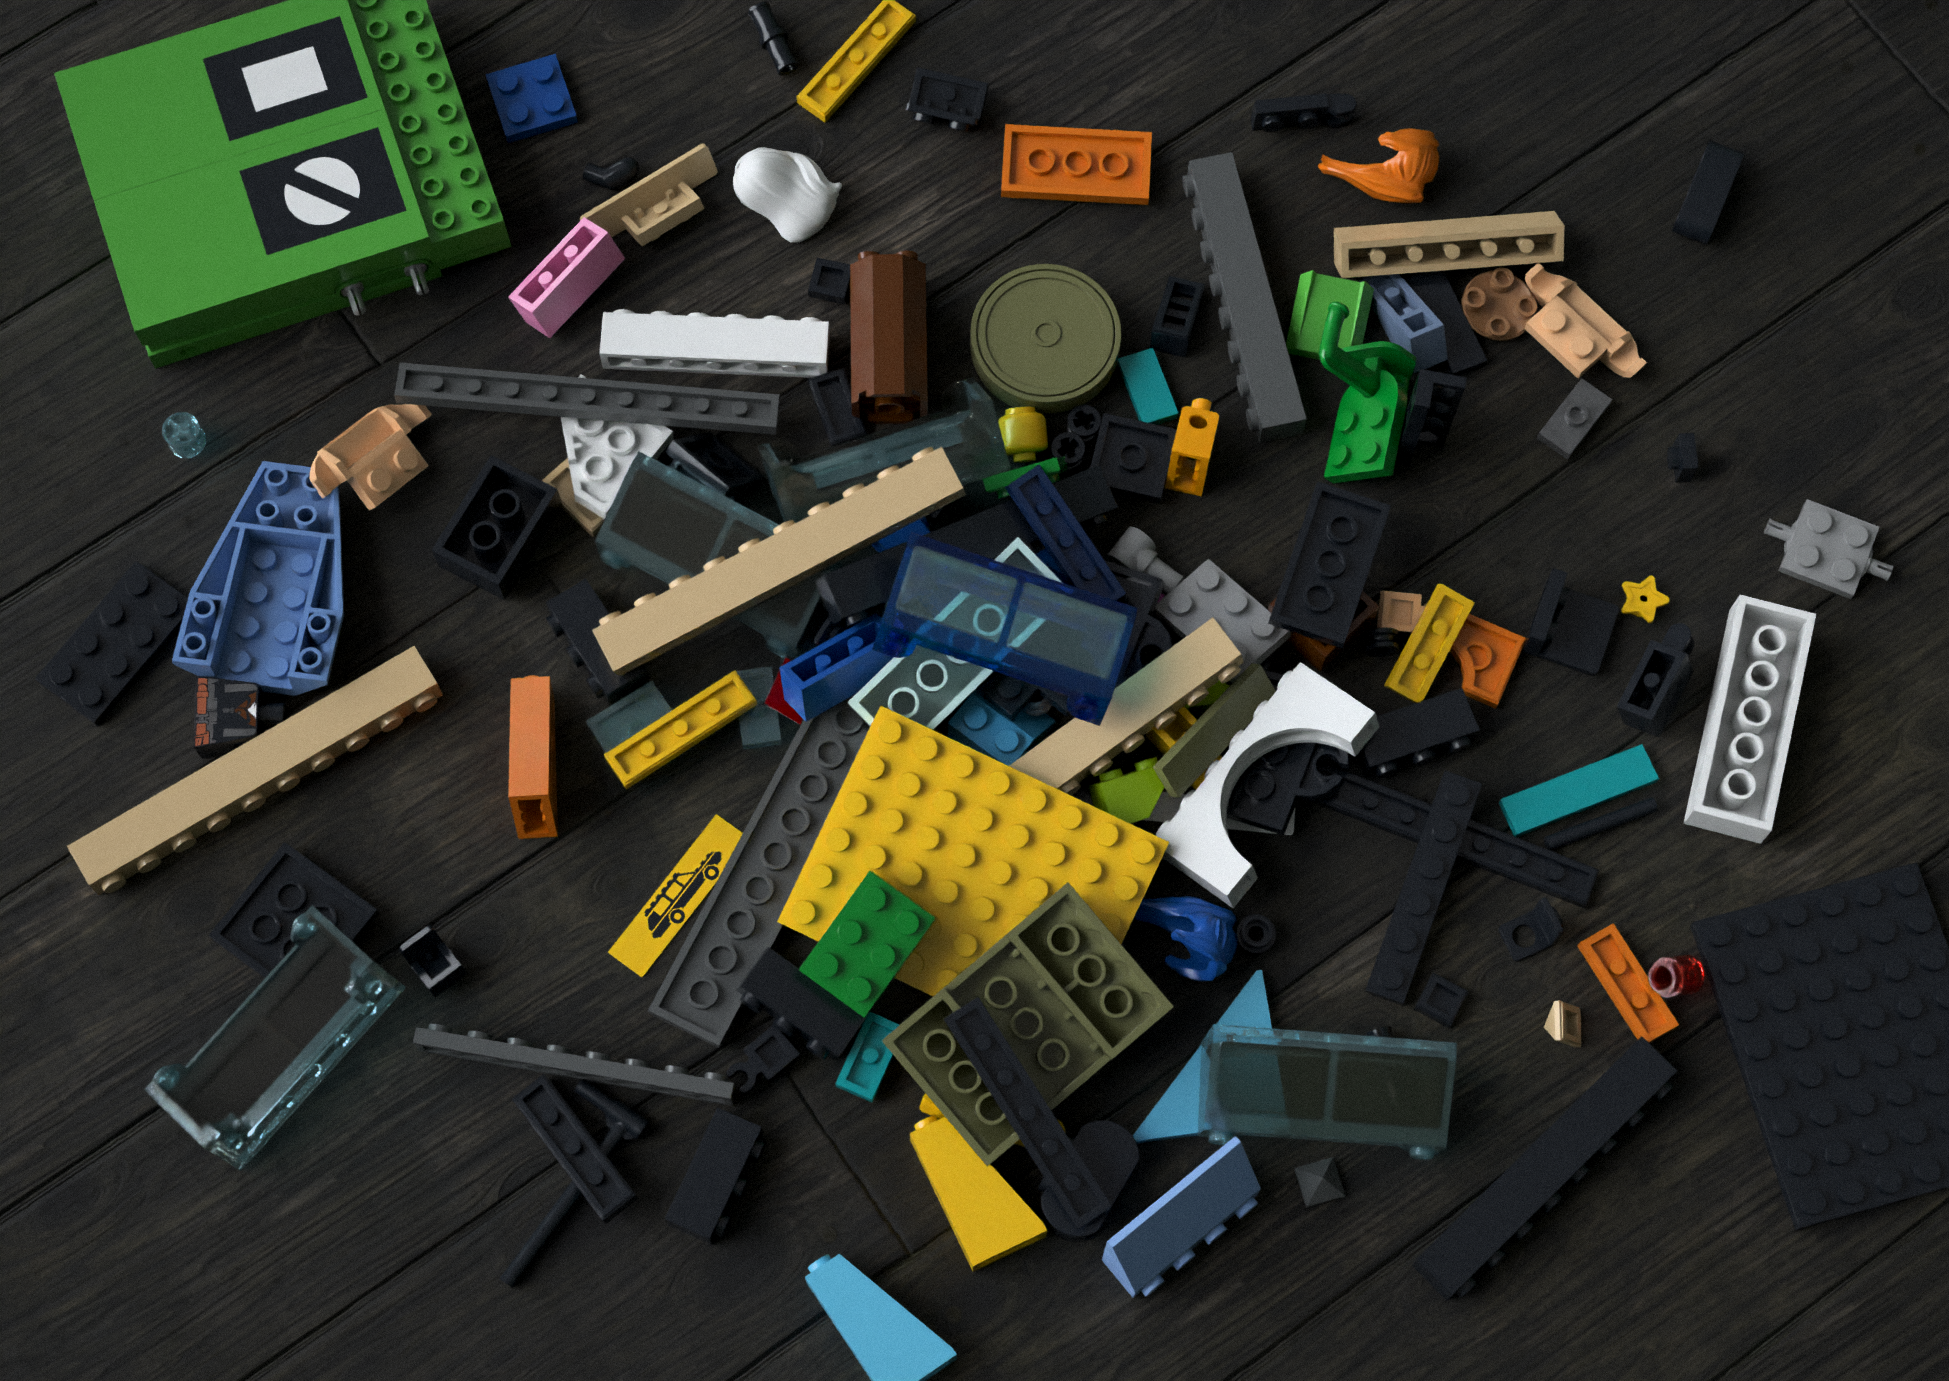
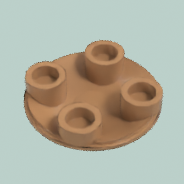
[1461,267,1537,341]

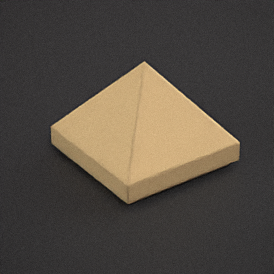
[1544,1000,1581,1048]

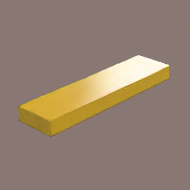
[796,0,916,123]
[604,670,757,789]

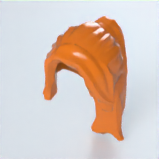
[1318,128,1439,203]

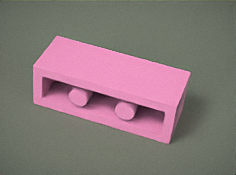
[508,217,625,338]

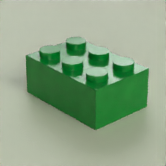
[799,871,937,1018]

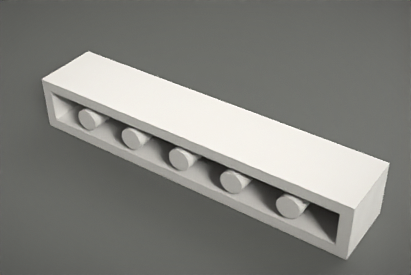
[600,309,830,378]

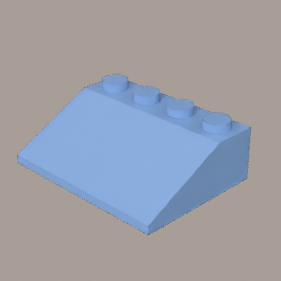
[1102,1136,1261,1298]

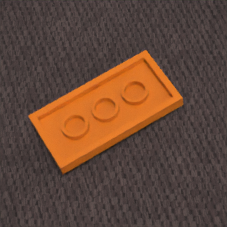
[1001,124,1152,205]

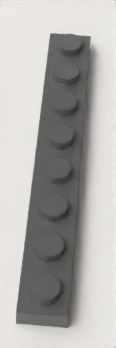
[413,1024,736,1106]

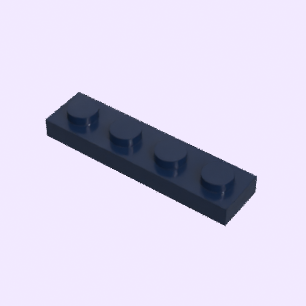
[1005,464,1126,616]

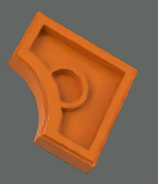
[1449,614,1527,709]

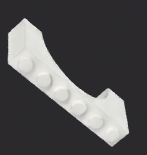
[1155,662,1379,908]

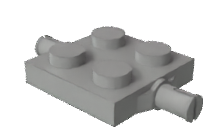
[1764,499,1893,599]

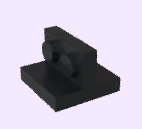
[662,431,765,525]

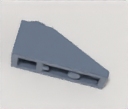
[1358,274,1448,373]

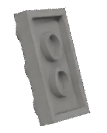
[1154,559,1291,683]

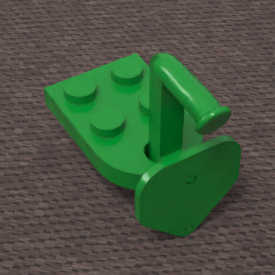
[1319,302,1417,484]

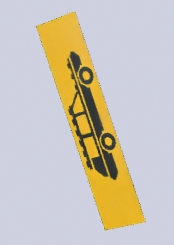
[608,814,743,977]

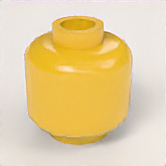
[997,406,1048,463]

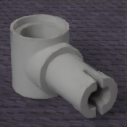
[1106,526,1184,594]

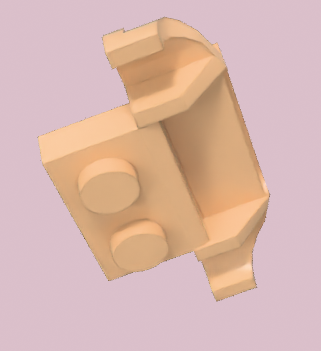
[1524,263,1647,379]
[309,404,432,511]

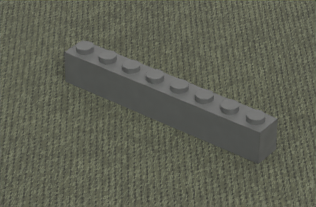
[1182,152,1307,443]

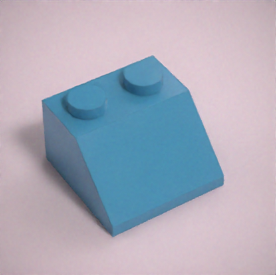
[948,676,1057,766]

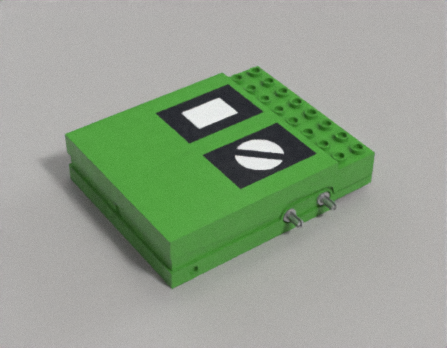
[54,0,511,369]

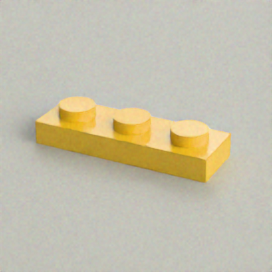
[1384,584,1475,703]

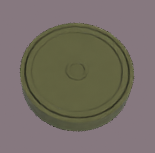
[970,264,1121,414]

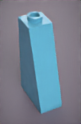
[805,1254,957,1381]

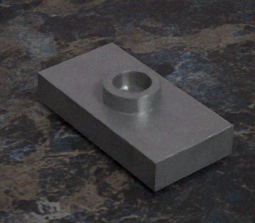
[1537,378,1613,460]

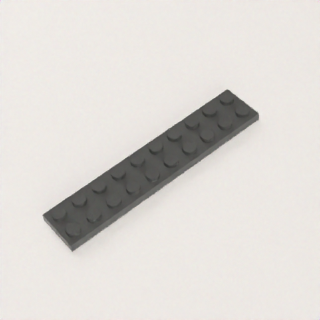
[648,693,870,1049]

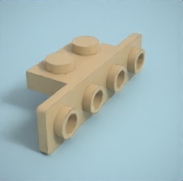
[580,143,718,246]

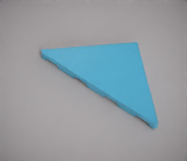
[1133,970,1288,1144]

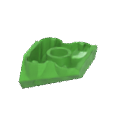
[1286,270,1374,360]

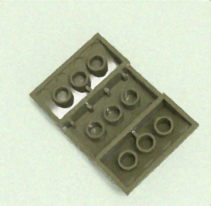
[882,882,1174,1166]

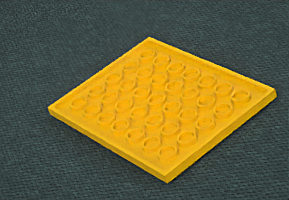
[777,705,1169,996]

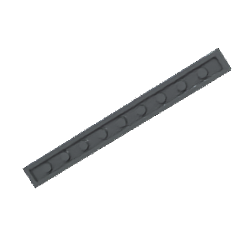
[394,363,780,435]

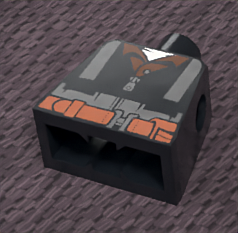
[194,676,287,759]

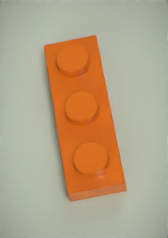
[1577,923,1679,1044]

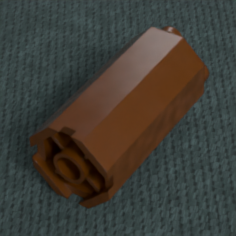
[850,250,928,424]

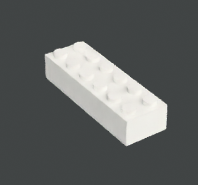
[1684,595,1816,844]

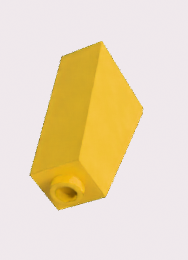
[910,1115,1047,1272]

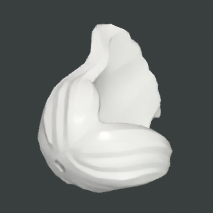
[733,147,842,242]

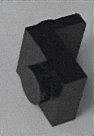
[399,925,468,998]

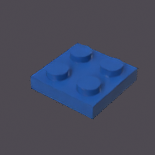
[485,54,578,143]

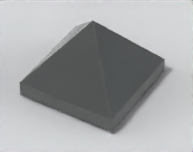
[1294,1157,1345,1208]

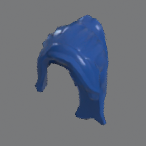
[1133,896,1237,982]

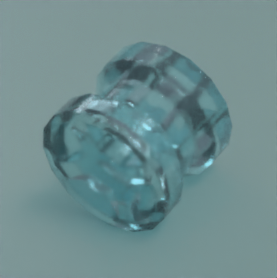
[162,412,206,458]

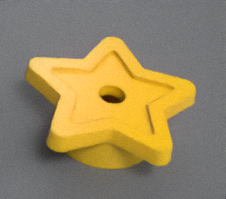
[1621,576,1670,623]

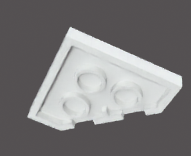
[561,374,673,520]

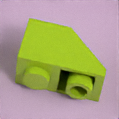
[1088,757,1164,824]

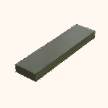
[1153,663,1276,798]

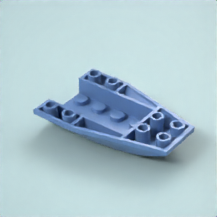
[172,461,344,696]

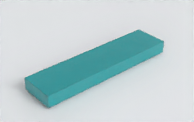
[1499,744,1659,837]

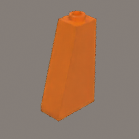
[508,675,558,839]

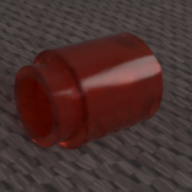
[1648,955,1705,997]

